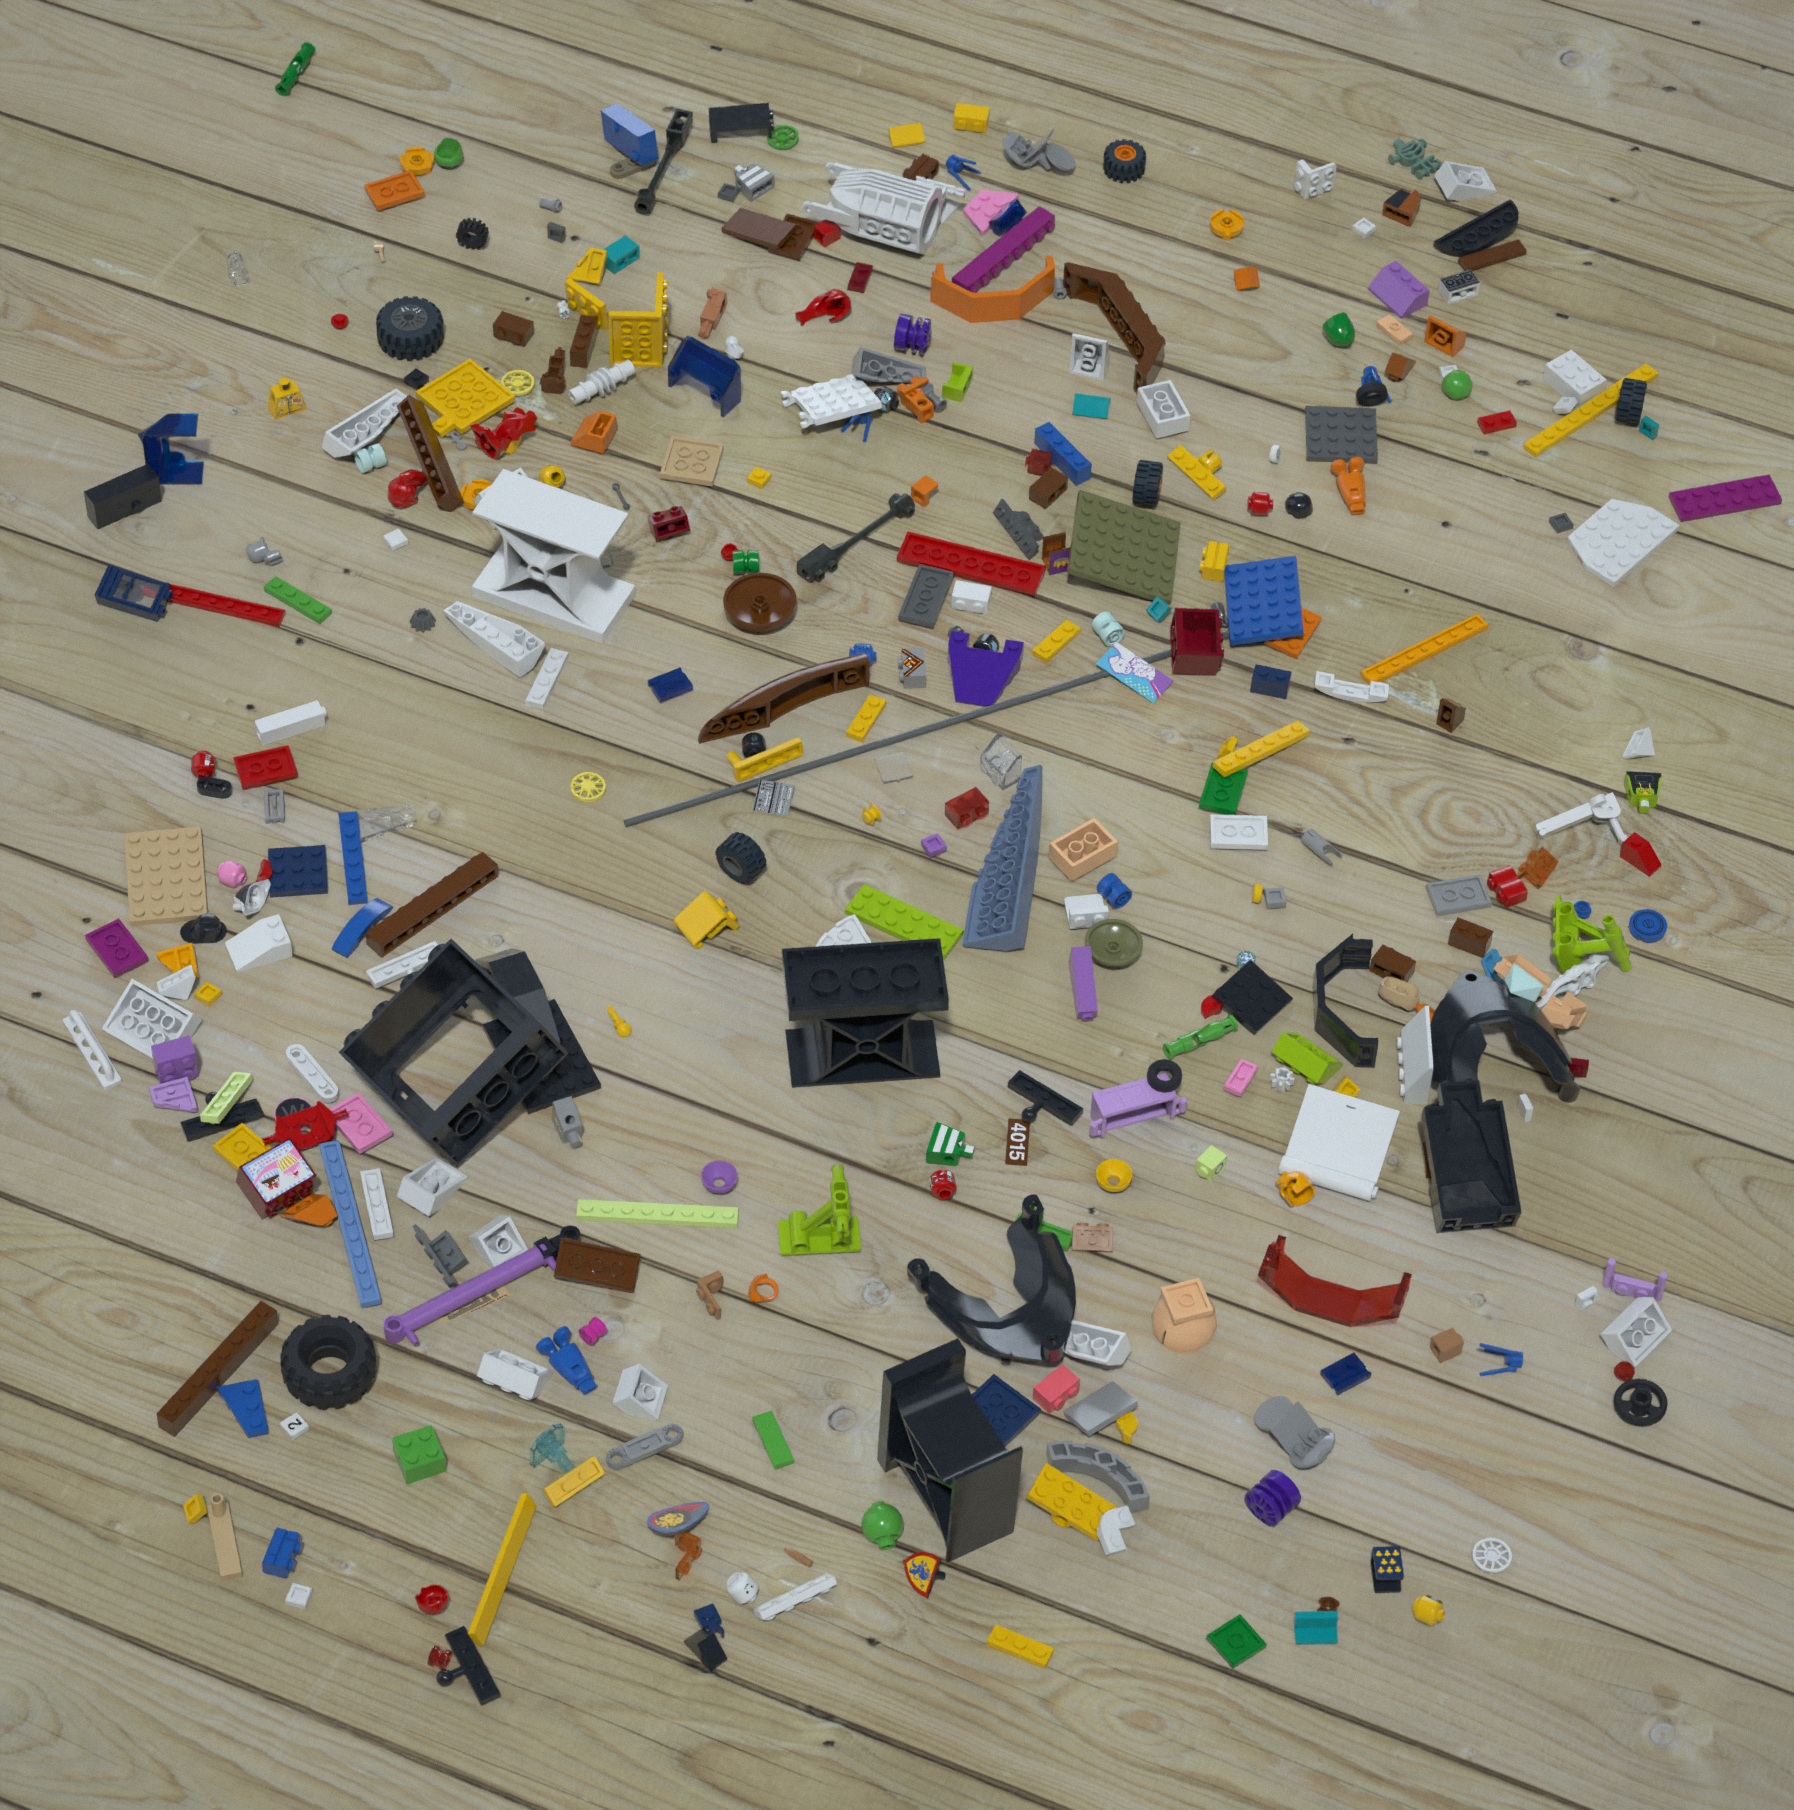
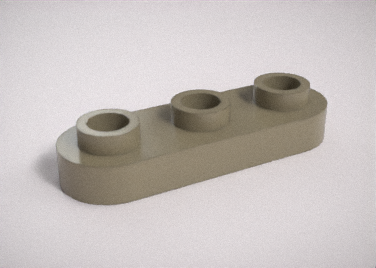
[610,157,656,179]

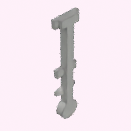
[432,417,466,451]

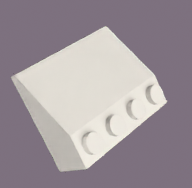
[102,979,202,1059]
[1396,1006,1433,1104]

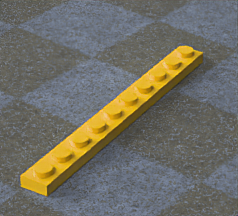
[1523,363,1659,458]

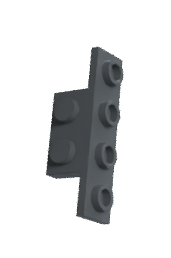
[993,499,1043,560]
[412,1224,468,1288]

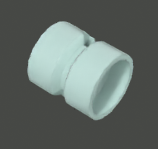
[354,443,387,473]
[1091,612,1125,646]

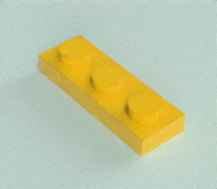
[1032,619,1081,664]
[846,694,886,743]
[542,1456,605,1507]
[987,1624,1054,1669]

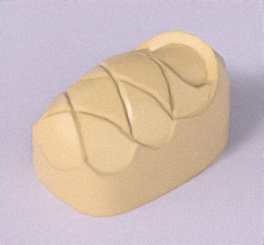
[1379,977,1420,1011]

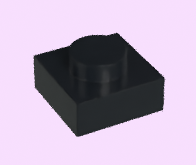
[404,368,429,390]

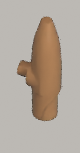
[784,1547,814,1568]

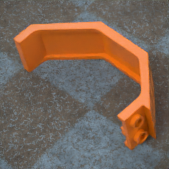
[930,255,1055,323]

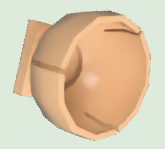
[1152,1278,1217,1352]

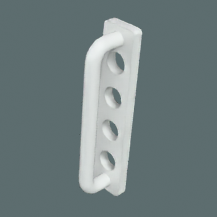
[63,1010,122,1090]

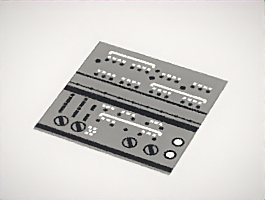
[753,780,794,816]

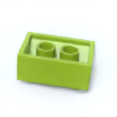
[1271,1032,1343,1085]

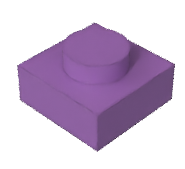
[921,833,947,858]

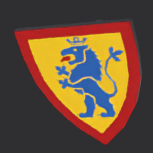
[903,1552,945,1598]

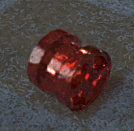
[427,1645,452,1670]

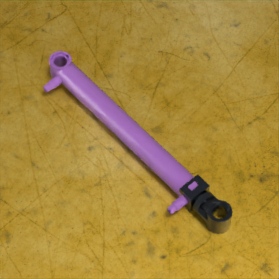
[384,1225,581,1345]

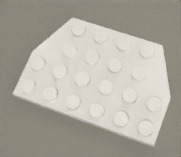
[1567,499,1680,587]

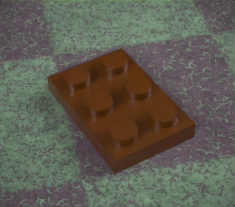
[768,213,819,260]

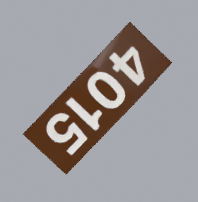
[1005,1118,1030,1166]

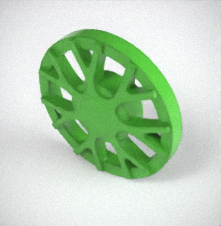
[767,125,799,150]

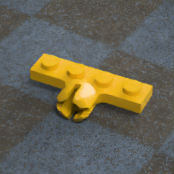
[1167,445,1227,501]

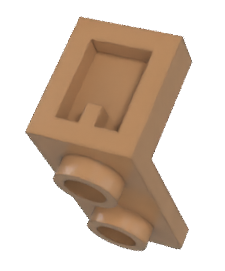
[696,1270,723,1320]

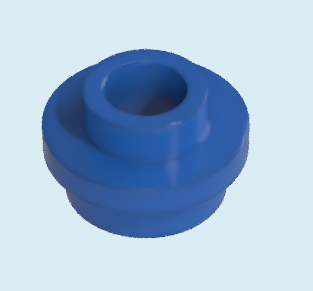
[1574,900,1591,919]

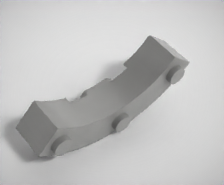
[1046,1441,1150,1513]

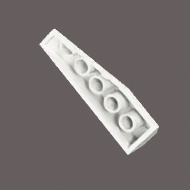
[322,388,407,458]

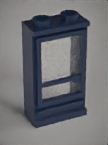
[94,564,173,622]

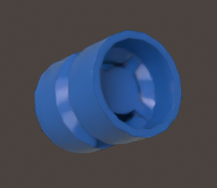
[1096,873,1132,909]

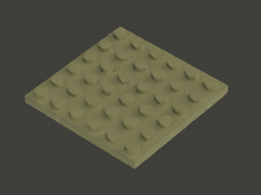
[1067,490,1181,605]

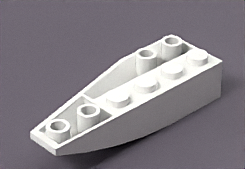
[443,601,545,677]

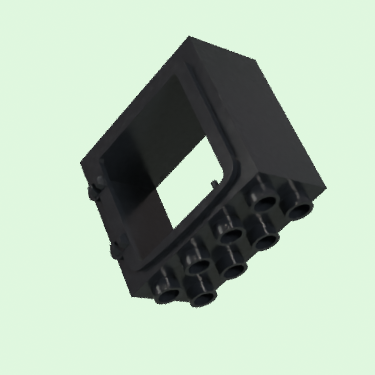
[338,938,568,1168]

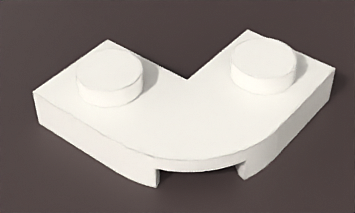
[1096,1505,1135,1556]

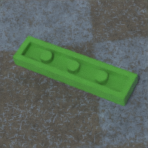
[264,576,332,624]

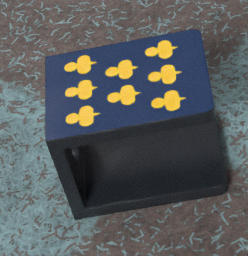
[1370,1546,1404,1593]

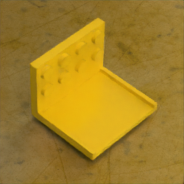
[609,272,668,367]

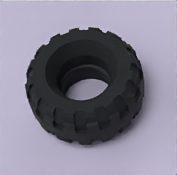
[280,1315,376,1410]

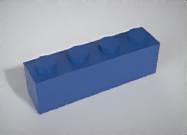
[1034,422,1092,486]

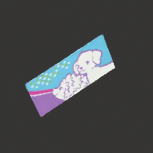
[1096,642,1173,703]

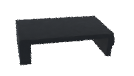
[708,103,774,143]

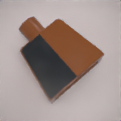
[1382,189,1421,227]

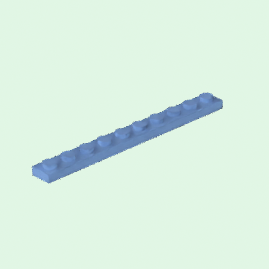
[319,1140,381,1308]

